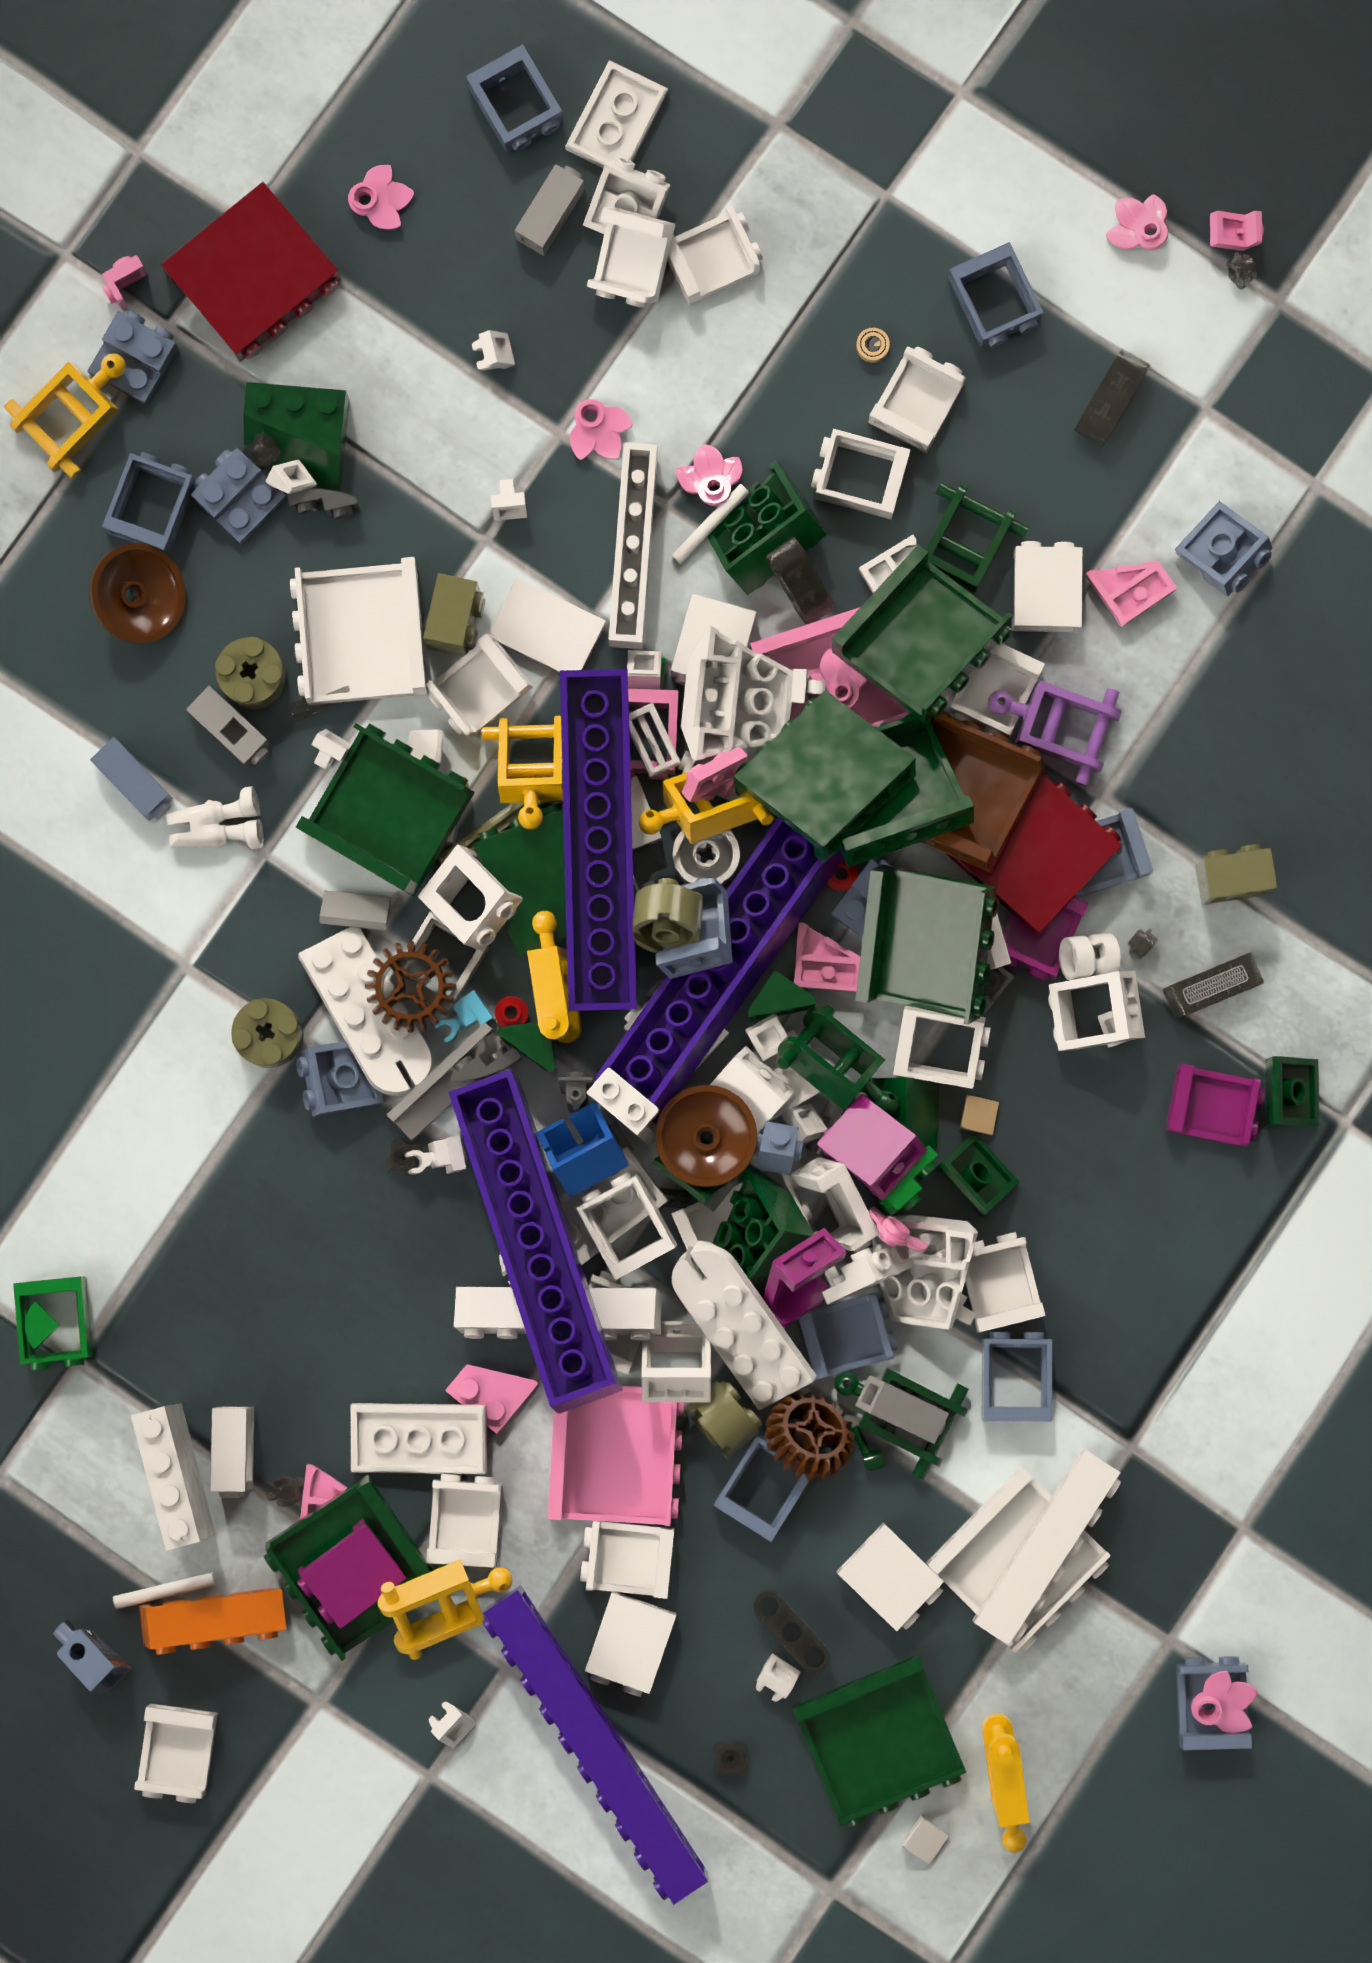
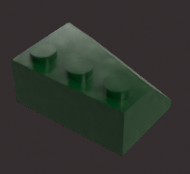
[243,382,350,492]
[707,459,827,596]
[712,1163,814,1298]

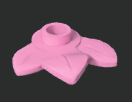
[348,165,414,230]
[1106,195,1168,250]
[570,399,633,460]
[676,445,743,506]
[810,648,868,709]
[869,1206,927,1252]
[1191,1671,1258,1733]

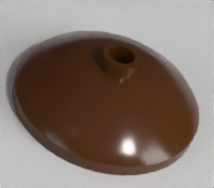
[89,543,186,644]
[655,1085,757,1187]

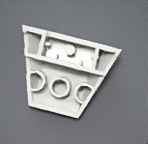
[681,625,793,760]
[871,1214,978,1330]

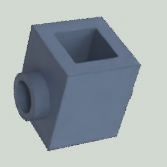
[755,1121,804,1176]

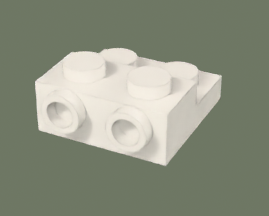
[583,157,671,234]
[822,1242,914,1304]

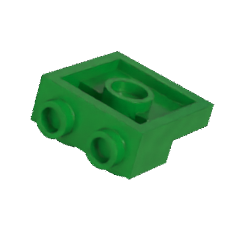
[876,1145,938,1216]

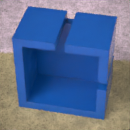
[536,1101,629,1198]

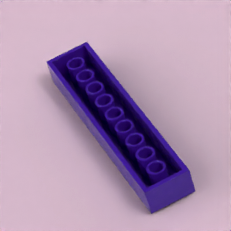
[560,669,637,1011]
[594,818,844,1124]
[448,1069,623,1414]
[482,1585,708,1905]

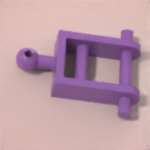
[988,680,1122,787]

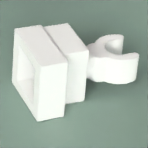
[405,1136,466,1174]

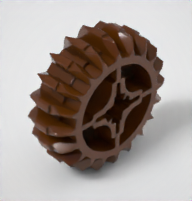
[365,941,457,1033]
[764,1391,856,1482]

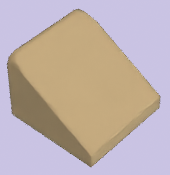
[959,1095,999,1135]

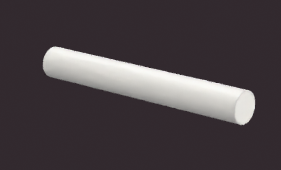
[671,484,750,564]
[113,1572,216,1609]

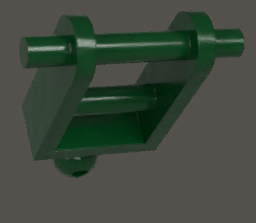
[926,482,1030,593]
[777,1005,900,1116]
[834,1368,969,1480]

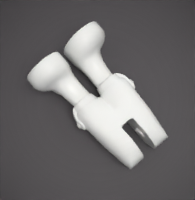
[166,786,264,849]

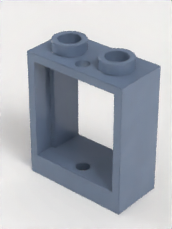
[466,44,563,153]
[948,242,1043,348]
[102,452,195,556]
[981,1332,1052,1422]
[713,1435,808,1542]

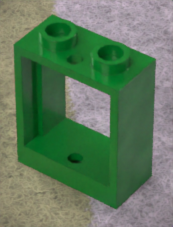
[13,1276,93,1370]

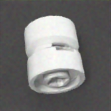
[1059,933,1121,981]

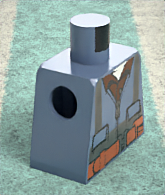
[53,1620,132,1693]

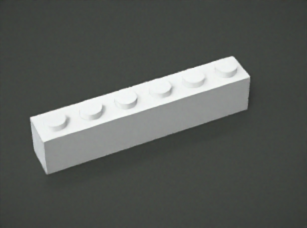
[609,442,658,649]
[454,1287,662,1340]
[972,1449,1121,1646]

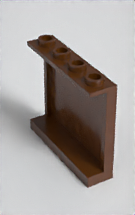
[921,710,1046,873]

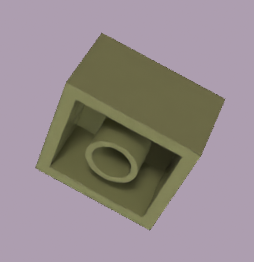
[423,573,485,657]
[1195,844,1277,905]

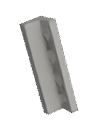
[386,1022,510,1141]

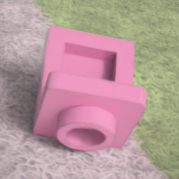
[1210,211,1264,251]
[102,255,148,310]

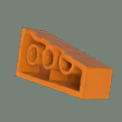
[139,1587,287,1655]

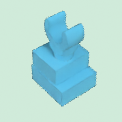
[435,990,495,1043]

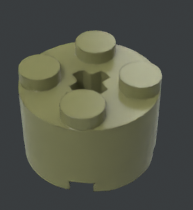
[215,637,286,709]
[632,878,703,952]
[231,998,303,1068]
[684,1381,762,1460]

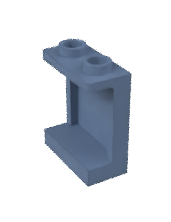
[1075,808,1153,898]
[656,878,732,979]
[798,1293,898,1380]
[1176,1656,1252,1750]

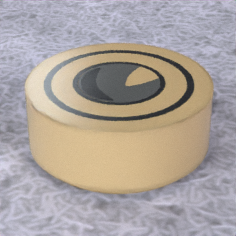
[856,328,890,363]

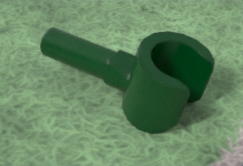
[851,1425,884,1470]

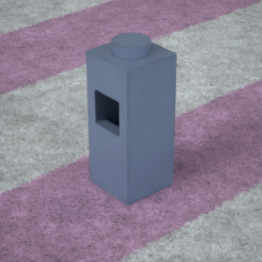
[90,737,173,821]

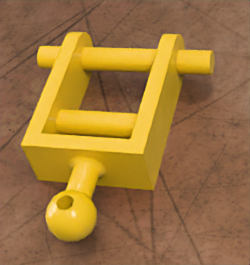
[4,353,126,479]
[482,716,563,830]
[638,772,773,844]
[527,911,582,1043]
[378,1560,513,1660]
[982,1713,1030,1853]

